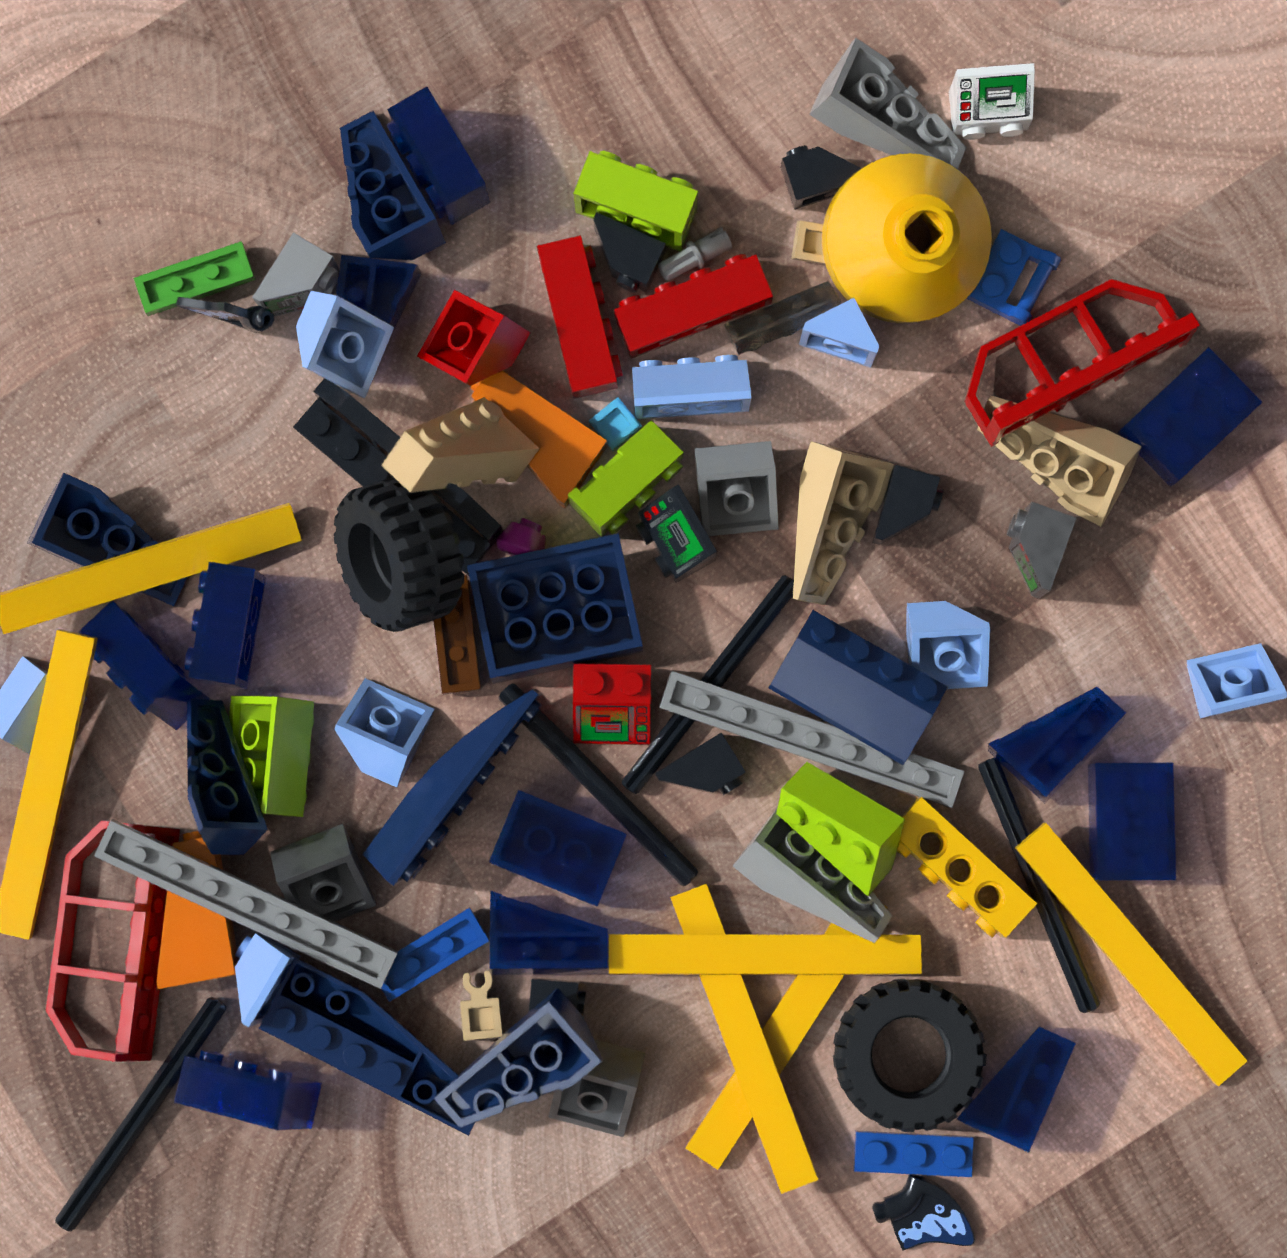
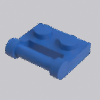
[966,229,1061,326]

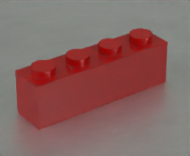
[537,235,623,399]
[614,254,773,359]

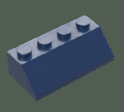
[768,610,948,765]

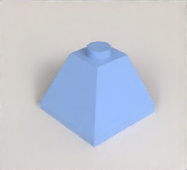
[296,291,394,398]
[906,601,990,689]
[335,678,435,787]
[235,933,300,1027]

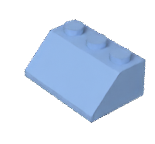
[632,355,751,419]

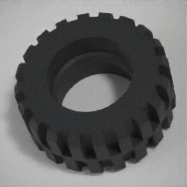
[333,477,464,632]
[833,979,987,1133]

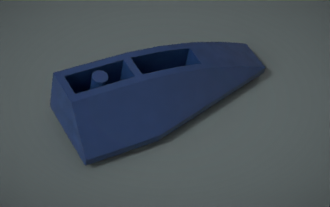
[363,689,543,886]
[259,957,475,1136]

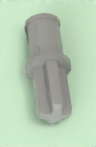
[658,227,733,281]

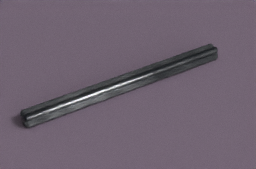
[622,575,794,794]
[498,683,699,886]
[978,758,1100,1013]
[55,997,227,1232]

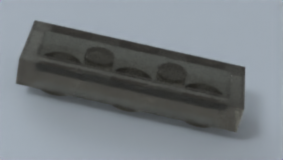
[724,281,842,355]

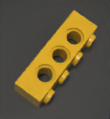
[897,797,1037,938]

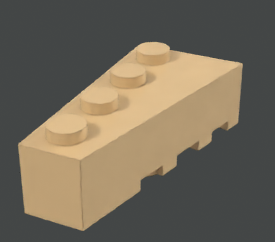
[382,397,539,492]

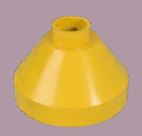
[822,153,992,323]

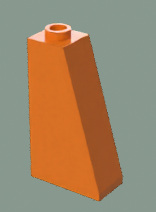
[470,371,608,509]
[157,831,239,989]

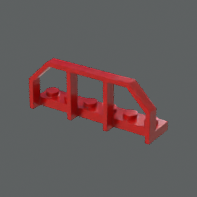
[964,279,1200,447]
[45,820,180,1062]

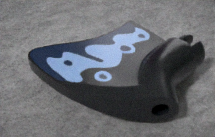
[176,297,275,333]
[872,1174,975,1251]

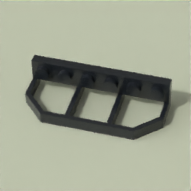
[293,378,503,575]

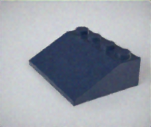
[467,533,643,684]

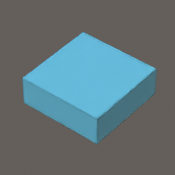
[589,397,642,451]

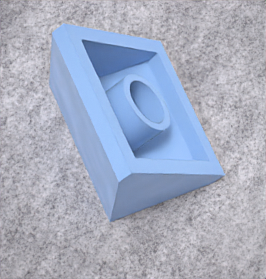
[799,298,879,368]
[1187,643,1287,719]
[0,656,87,754]

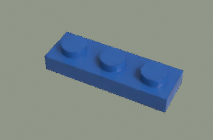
[381,908,490,1002]
[854,1130,973,1177]

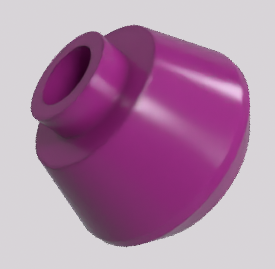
[496,518,546,556]

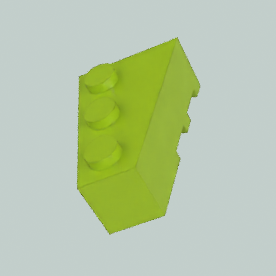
[568,420,684,537]
[776,762,905,896]

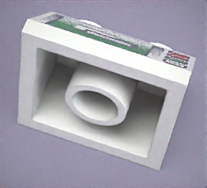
[949,63,1035,140]

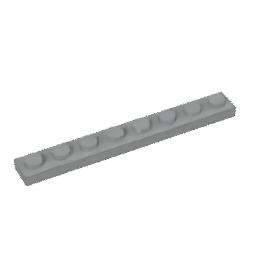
[659,671,964,808]
[94,819,398,989]

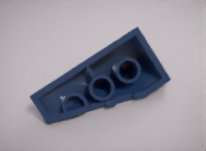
[340,111,446,261]
[27,473,187,606]
[187,698,268,855]
[434,988,603,1128]

